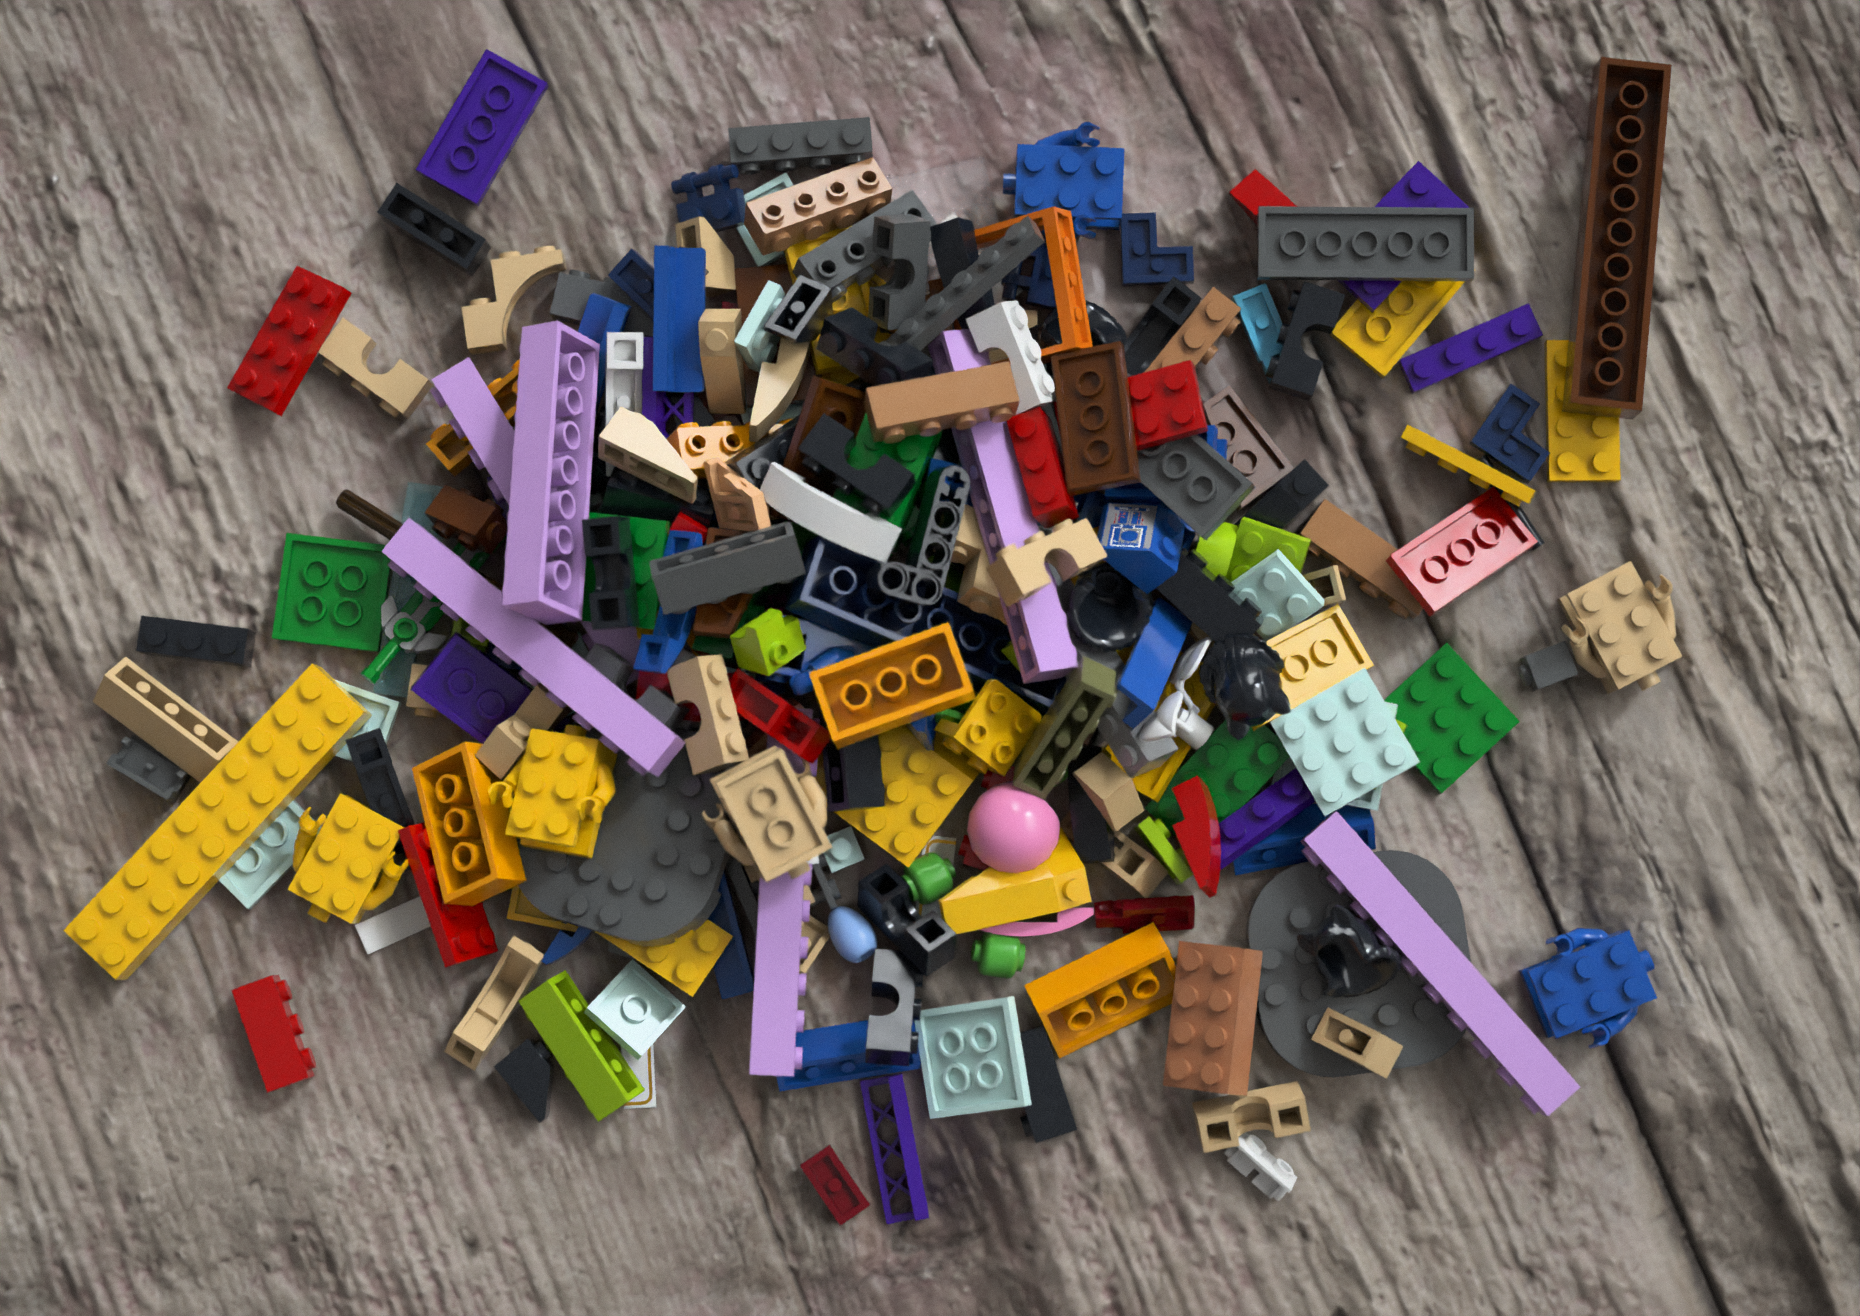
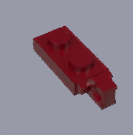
[1094,895,1195,934]

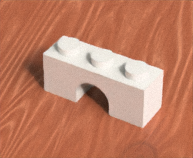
[966,300,1056,415]

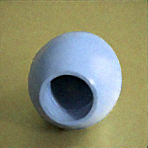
[828,906,878,963]

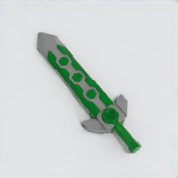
[360,498,507,684]

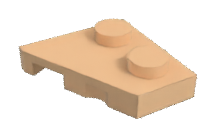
[703,457,771,532]

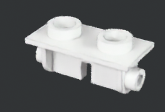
[1224,1132,1297,1201]

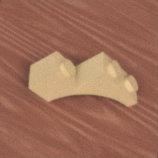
[461,246,567,355]
[933,504,1007,625]
[475,683,573,780]
[444,936,544,1071]

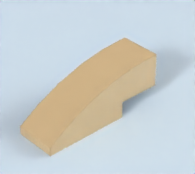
[749,338,810,442]

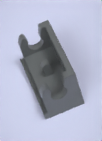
[106,735,192,802]

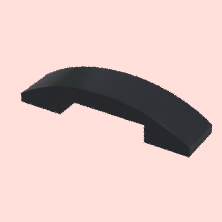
[345,728,415,873]

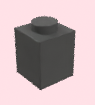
[1518,641,1578,692]

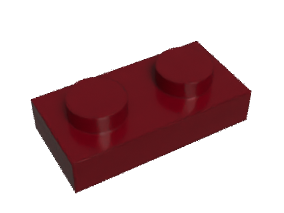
[800,1145,870,1226]

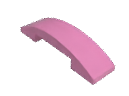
[979,908,1093,937]

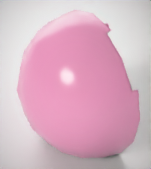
[967,781,1060,873]

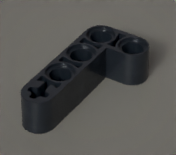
[866,466,970,605]

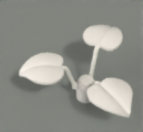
[1092,636,1213,750]

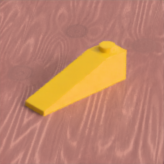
[938,827,1091,934]

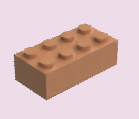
[1163,941,1263,1096]

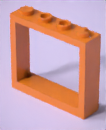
[954,206,1093,367]

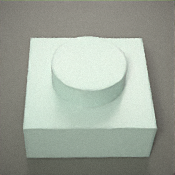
[823,826,865,873]

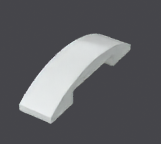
[605,332,643,476]
[760,462,902,562]

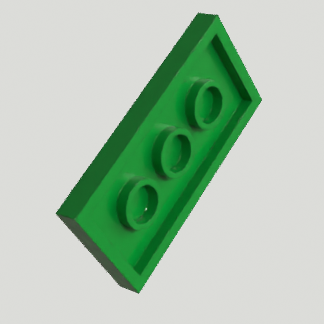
[1145,719,1290,837]

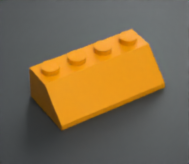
[1024,922,1176,1059]

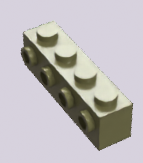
[1012,656,1118,800]

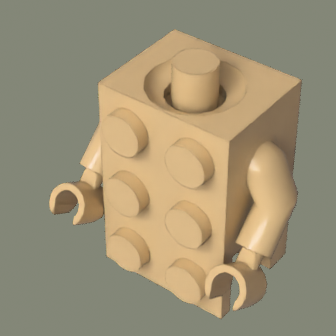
[1558,561,1682,694]
[702,745,832,882]

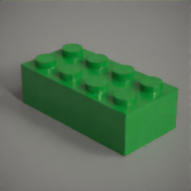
[833,414,944,553]

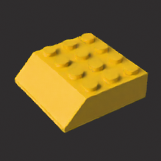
[813,725,980,868]

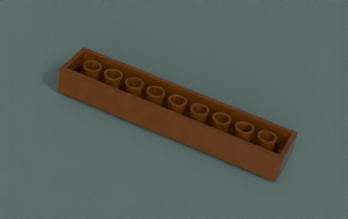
[1562,57,1672,420]

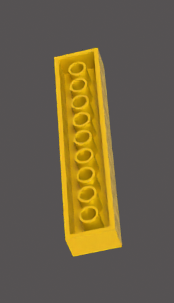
[63,663,372,980]

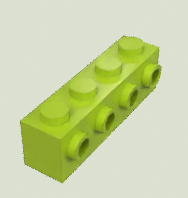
[518,970,645,1122]

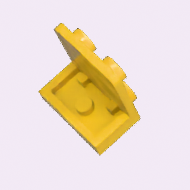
[934,679,1041,776]

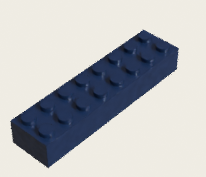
[785,535,1067,717]

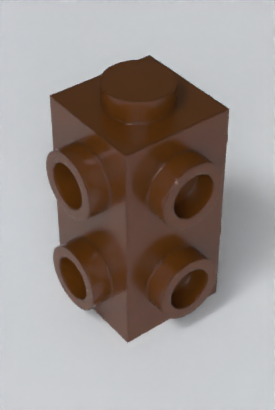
[424,485,508,555]

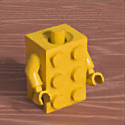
[488,725,617,859]
[287,793,409,924]

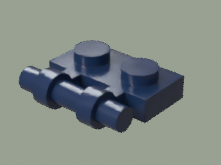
[671,164,746,233]
[1001,234,1057,310]

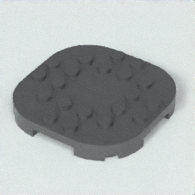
[516,721,737,947]
[1246,850,1471,1077]

